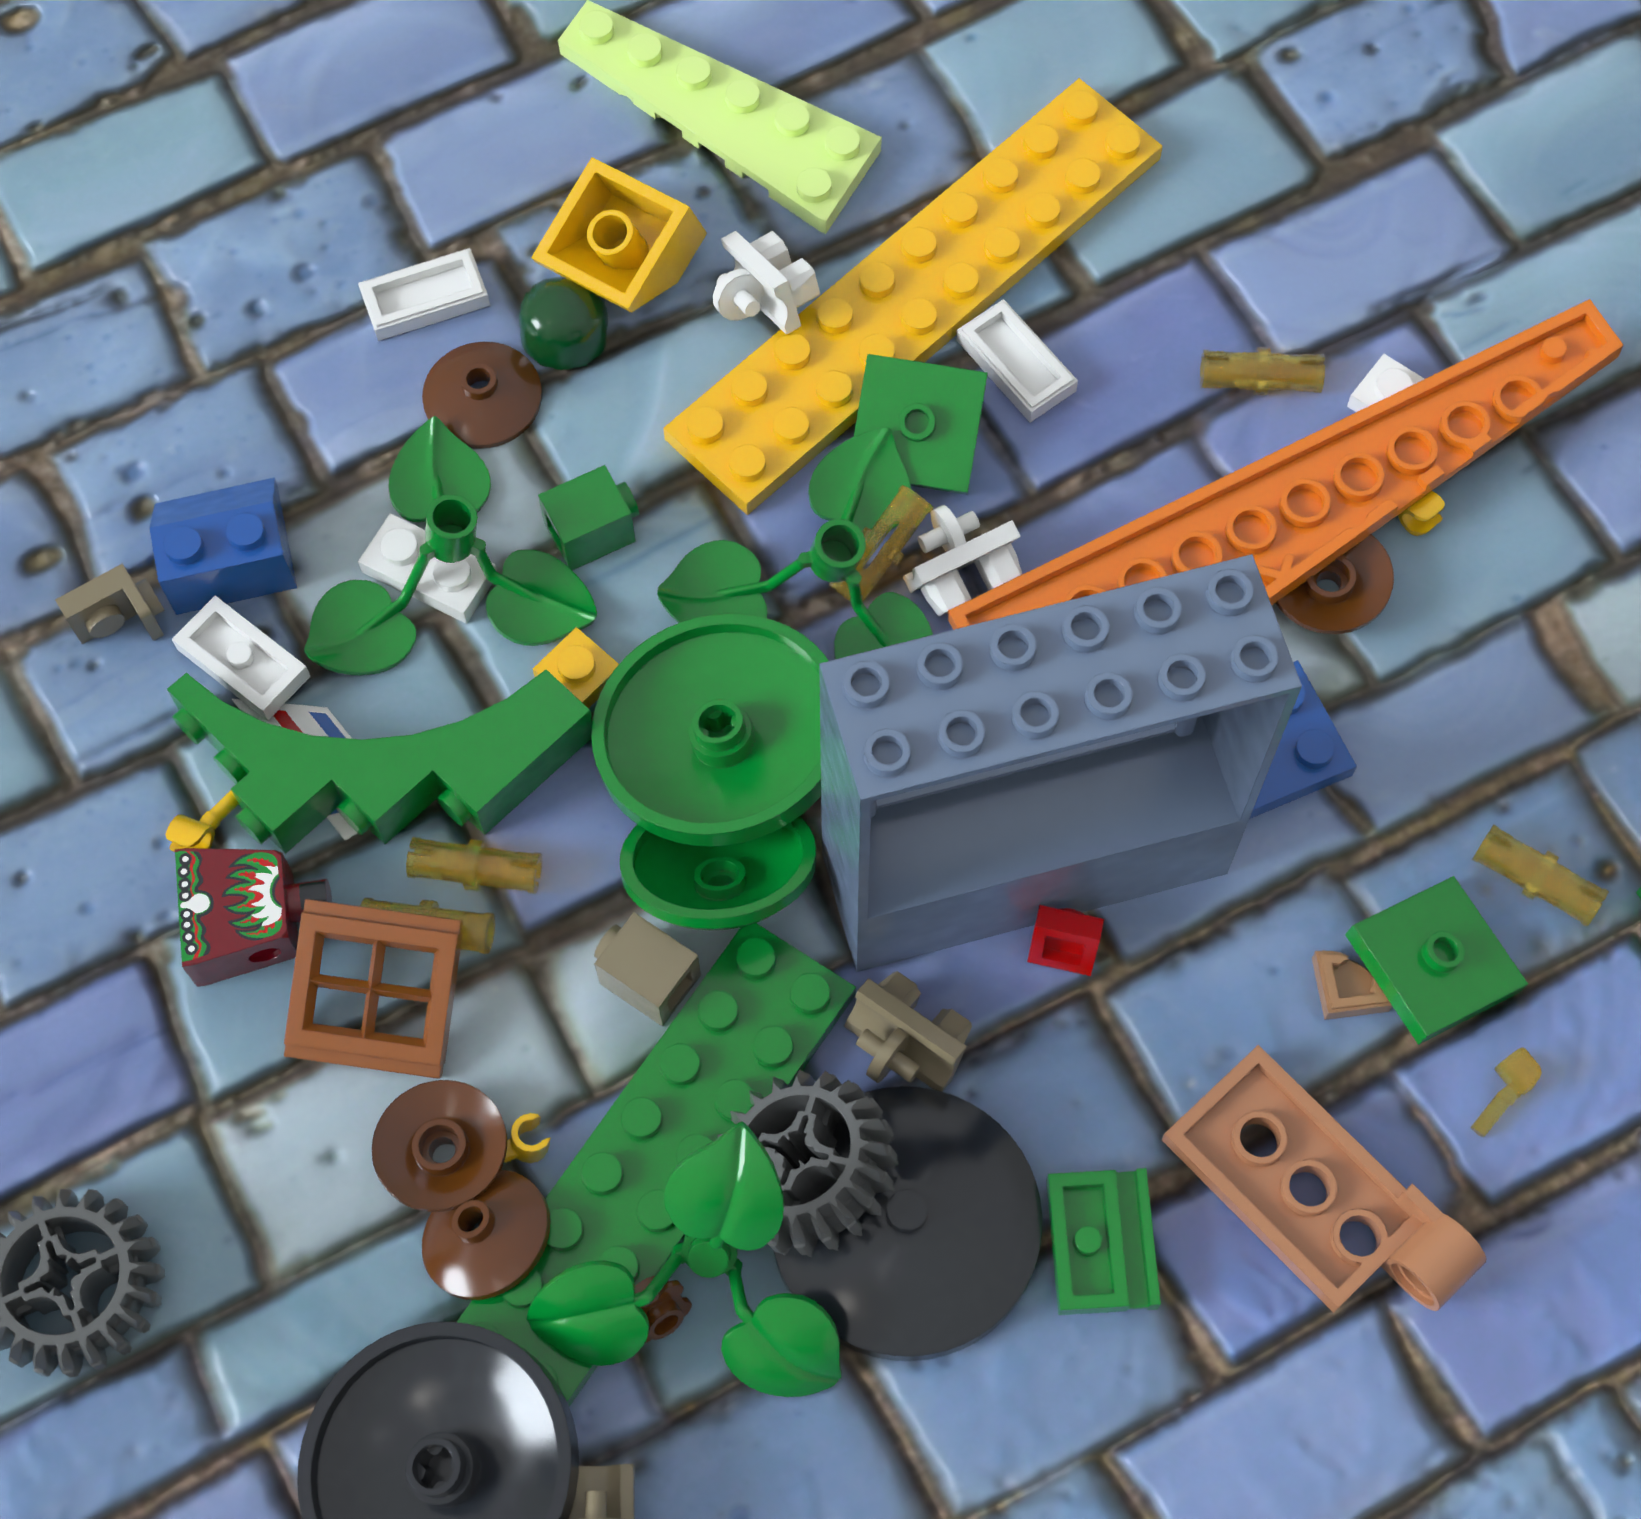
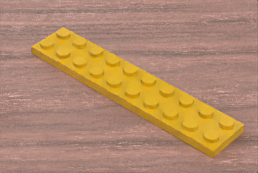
[663,78,1163,516]

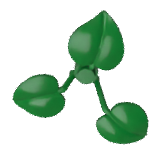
[304,416,597,676]
[657,427,933,659]
[526,1122,842,1397]

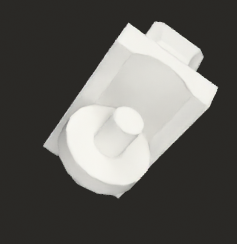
[713,231,820,335]
[903,505,1022,617]

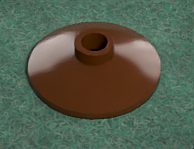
[422,342,542,449]
[1276,534,1394,634]
[372,1080,507,1212]
[422,1170,551,1300]

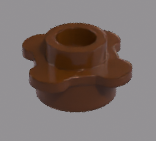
[635,1275,692,1343]

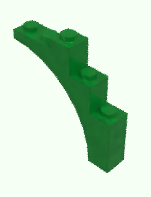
[167,669,592,854]

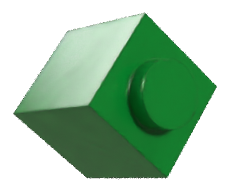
[538,465,640,570]

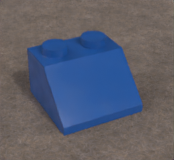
[149,477,297,615]

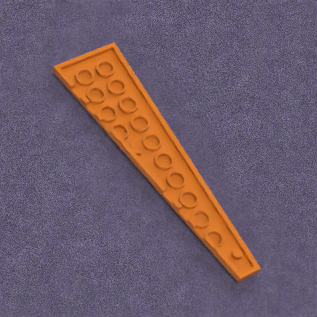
[948,299,1623,630]

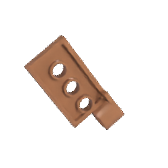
[1162,1045,1486,1313]

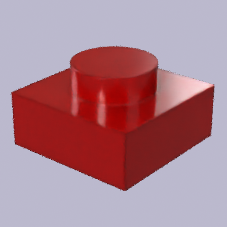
[1027,905,1104,976]

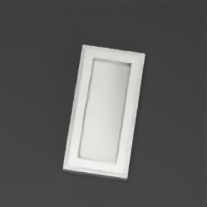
[358,248,490,341]
[956,299,1078,423]

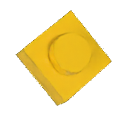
[532,627,619,709]

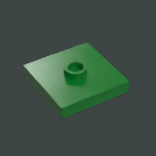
[854,354,988,495]
[1345,876,1528,1045]

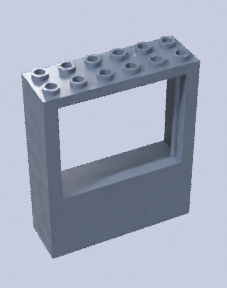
[819,554,1302,972]

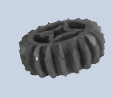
[717,1070,899,1257]
[0,1188,165,1378]

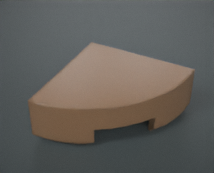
[1312,950,1393,1020]

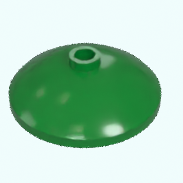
[620,816,817,931]

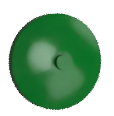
[591,613,829,847]

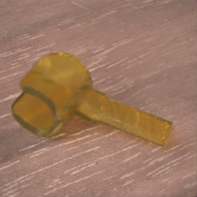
[1470,1047,1542,1138]

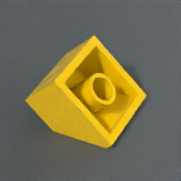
[531,157,707,313]

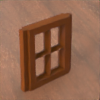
[284,899,463,1079]

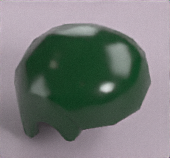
[519,276,608,370]

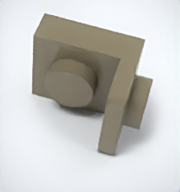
[55,563,165,644]

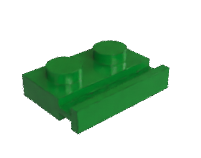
[1046,1168,1161,1315]

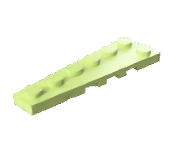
[558,0,882,234]

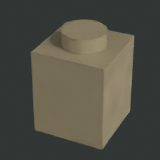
[594,912,701,1027]

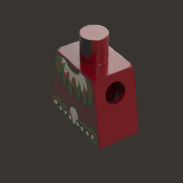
[175,848,332,987]

